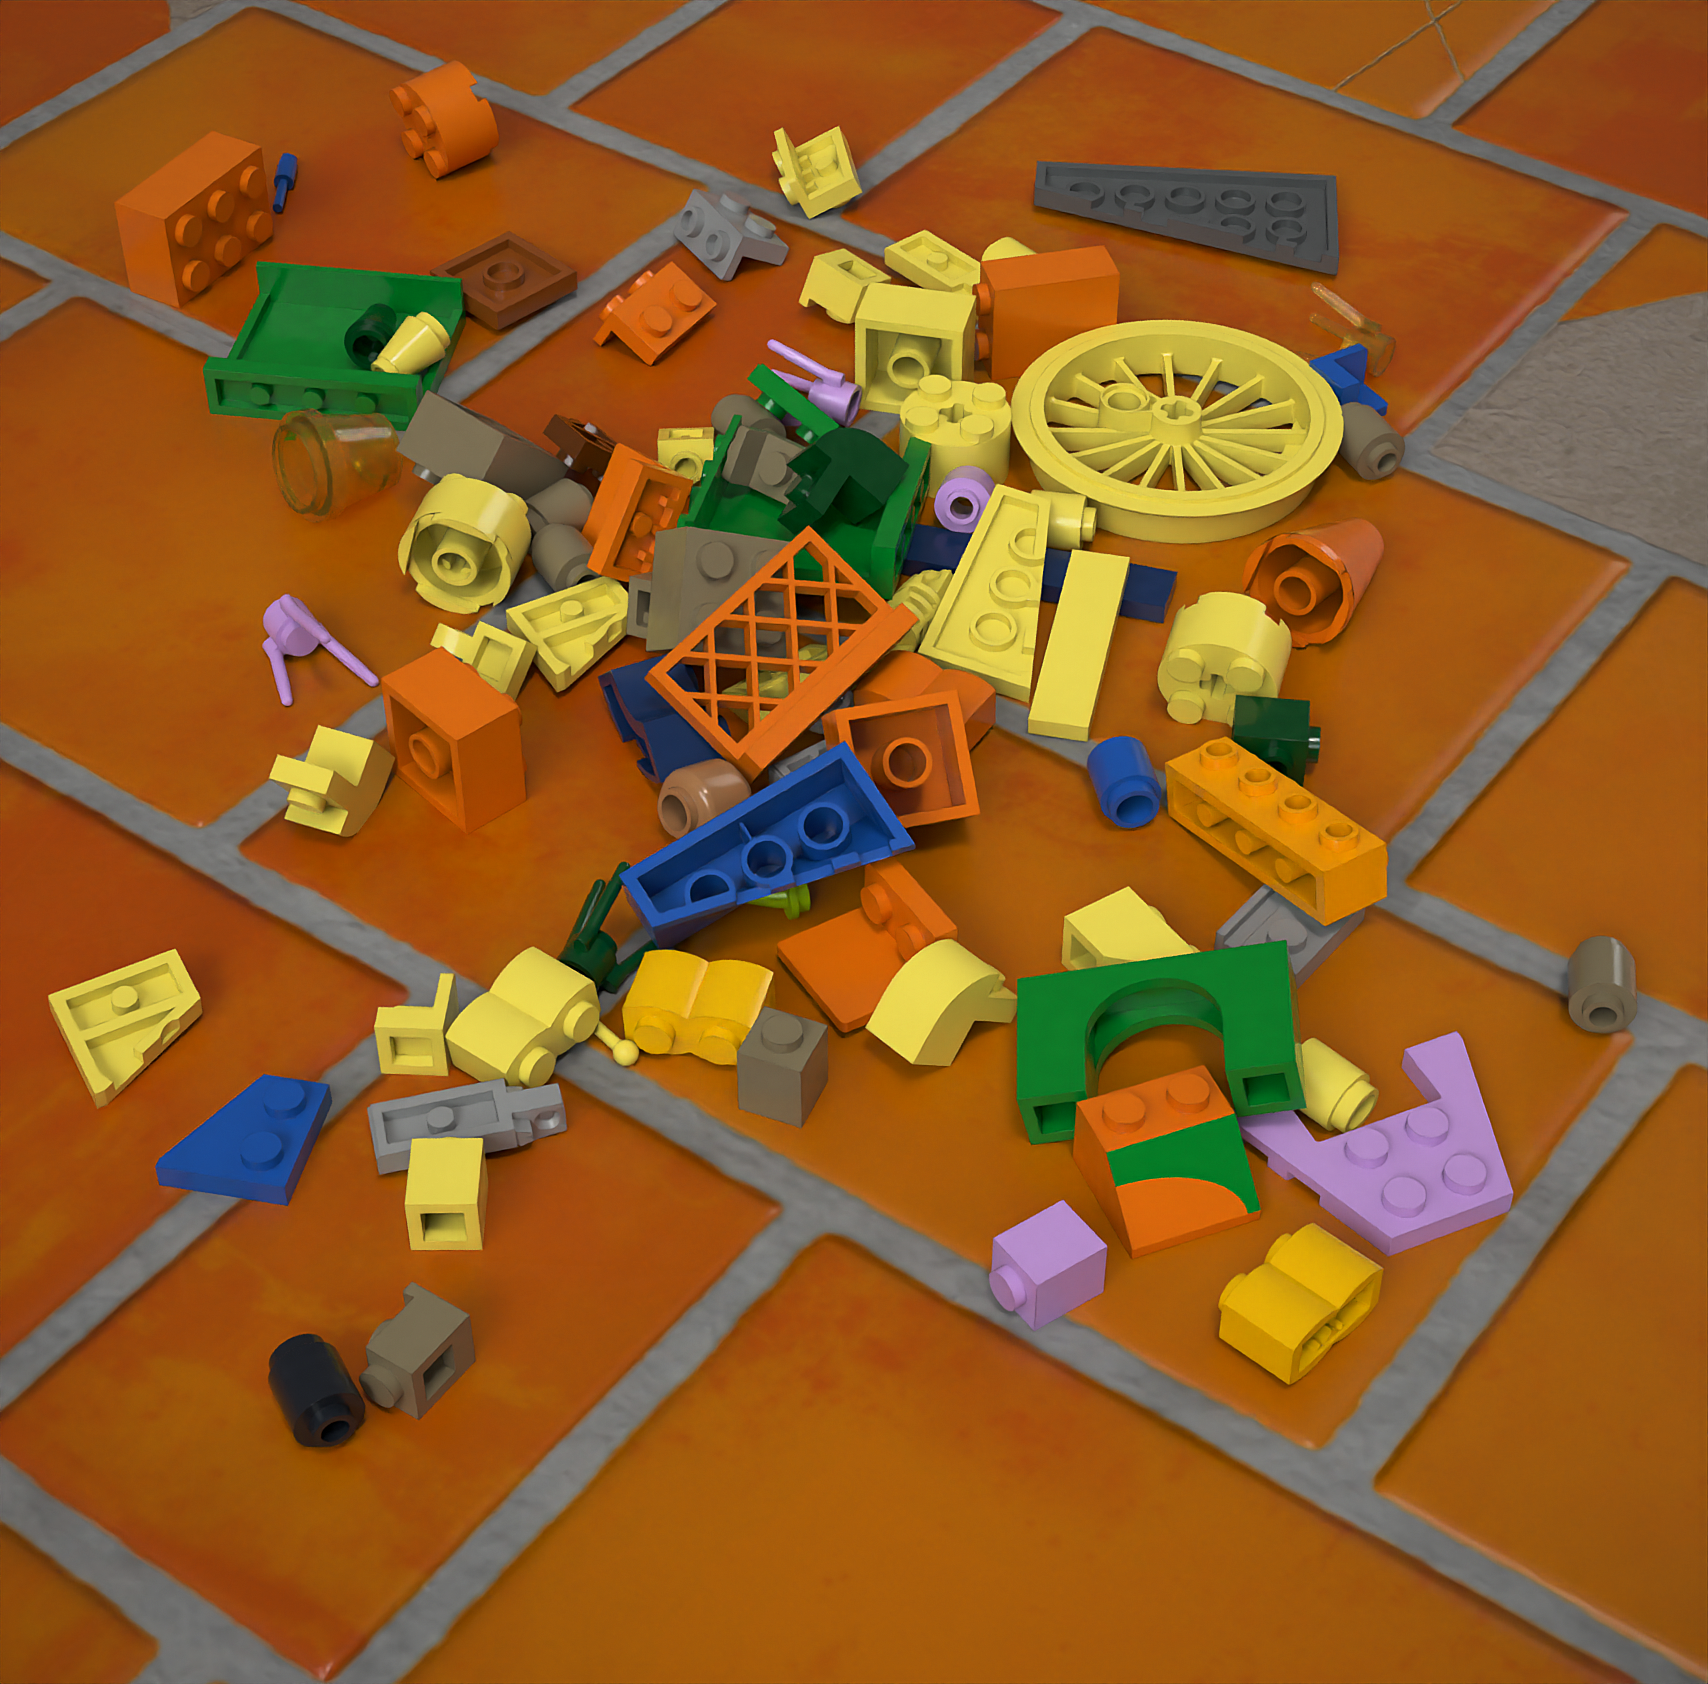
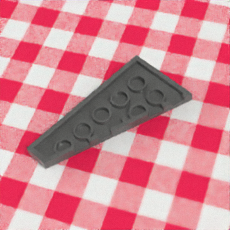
[1034,161,1339,276]

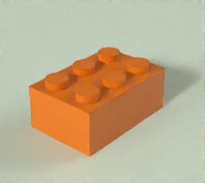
[114,131,274,309]

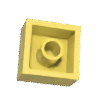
[855,282,976,414]

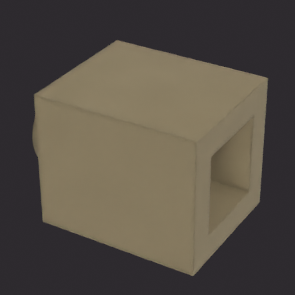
[737,1006,828,1128]

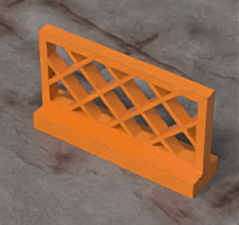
[644,525,919,786]

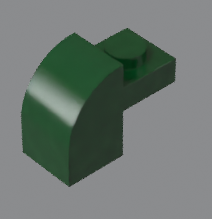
[777,427,909,535]

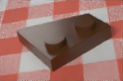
[543,414,618,481]

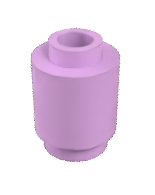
[934,466,995,533]

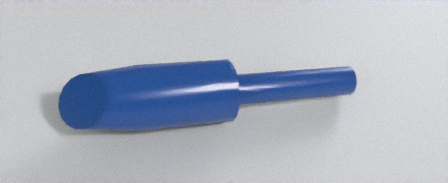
[273,153,298,212]

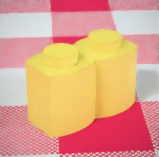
[445,946,601,1090]

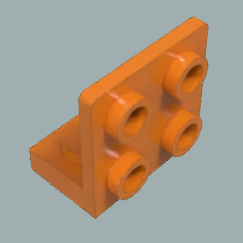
[581,443,694,583]
[777,856,958,1033]

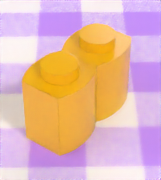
[622,950,776,1065]
[1218,1223,1384,1385]

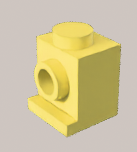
[798,248,892,324]

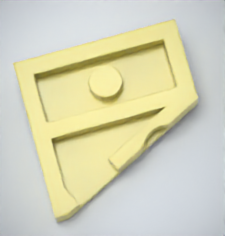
[506,576,628,692]
[48,949,203,1109]

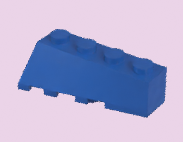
[619,741,915,950]

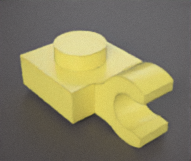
[430,621,538,701]

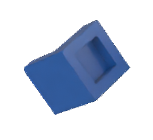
[1309,343,1388,416]

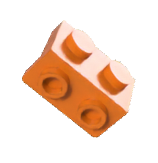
[593,261,717,366]

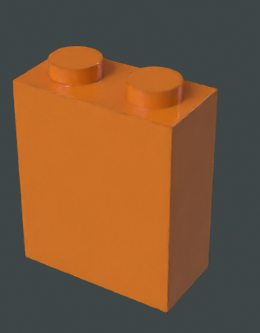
[972,245,1120,381]

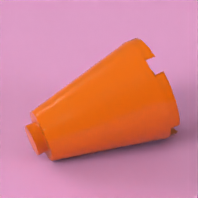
[1242,517,1384,648]

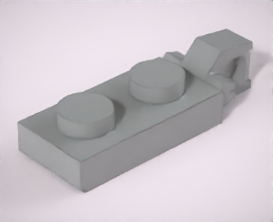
[367,1078,567,1175]

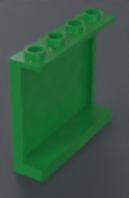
[203,261,466,431]
[677,414,931,600]

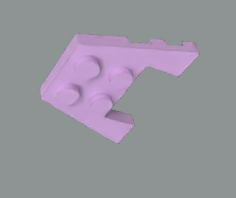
[1233,1031,1513,1257]

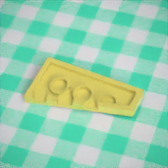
[917,483,1051,703]

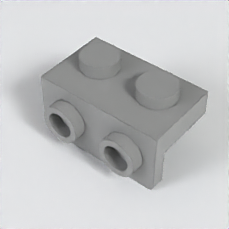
[674,188,790,281]

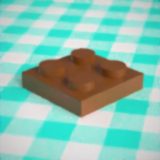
[430,231,578,330]

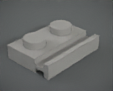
[1214,884,1366,989]

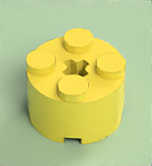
[899,375,1011,501]
[398,473,531,614]
[1157,592,1292,728]

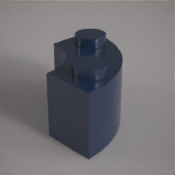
[598,654,731,783]

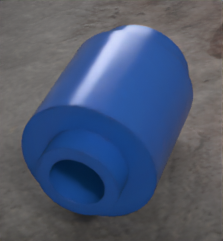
[1087,736,1162,828]

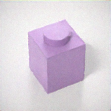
[989,1200,1107,1331]

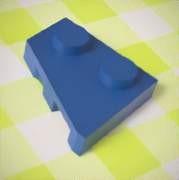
[155,1074,332,1206]

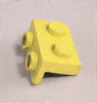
[772,126,862,219]

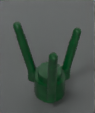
[556,862,658,993]

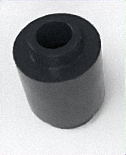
[268,1334,365,1447]

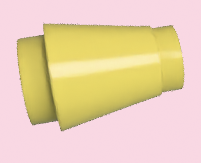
[371,312,450,375]

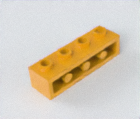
[1165,736,1389,926]

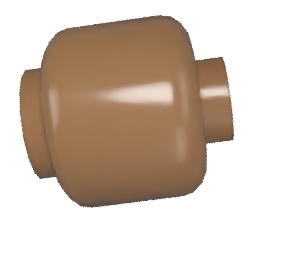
[657,758,752,840]

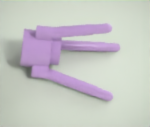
[767,339,862,427]
[262,594,379,706]

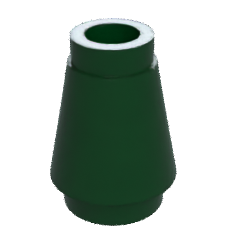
[344,303,396,369]

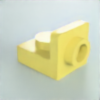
[657,427,715,495]

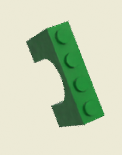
[1017,940,1307,1145]

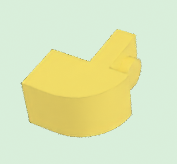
[269,725,395,837]
[865,939,1017,1066]

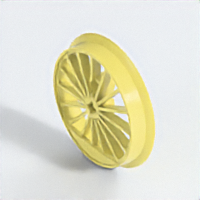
[1011,320,1344,544]

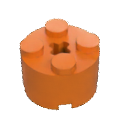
[389,60,499,179]

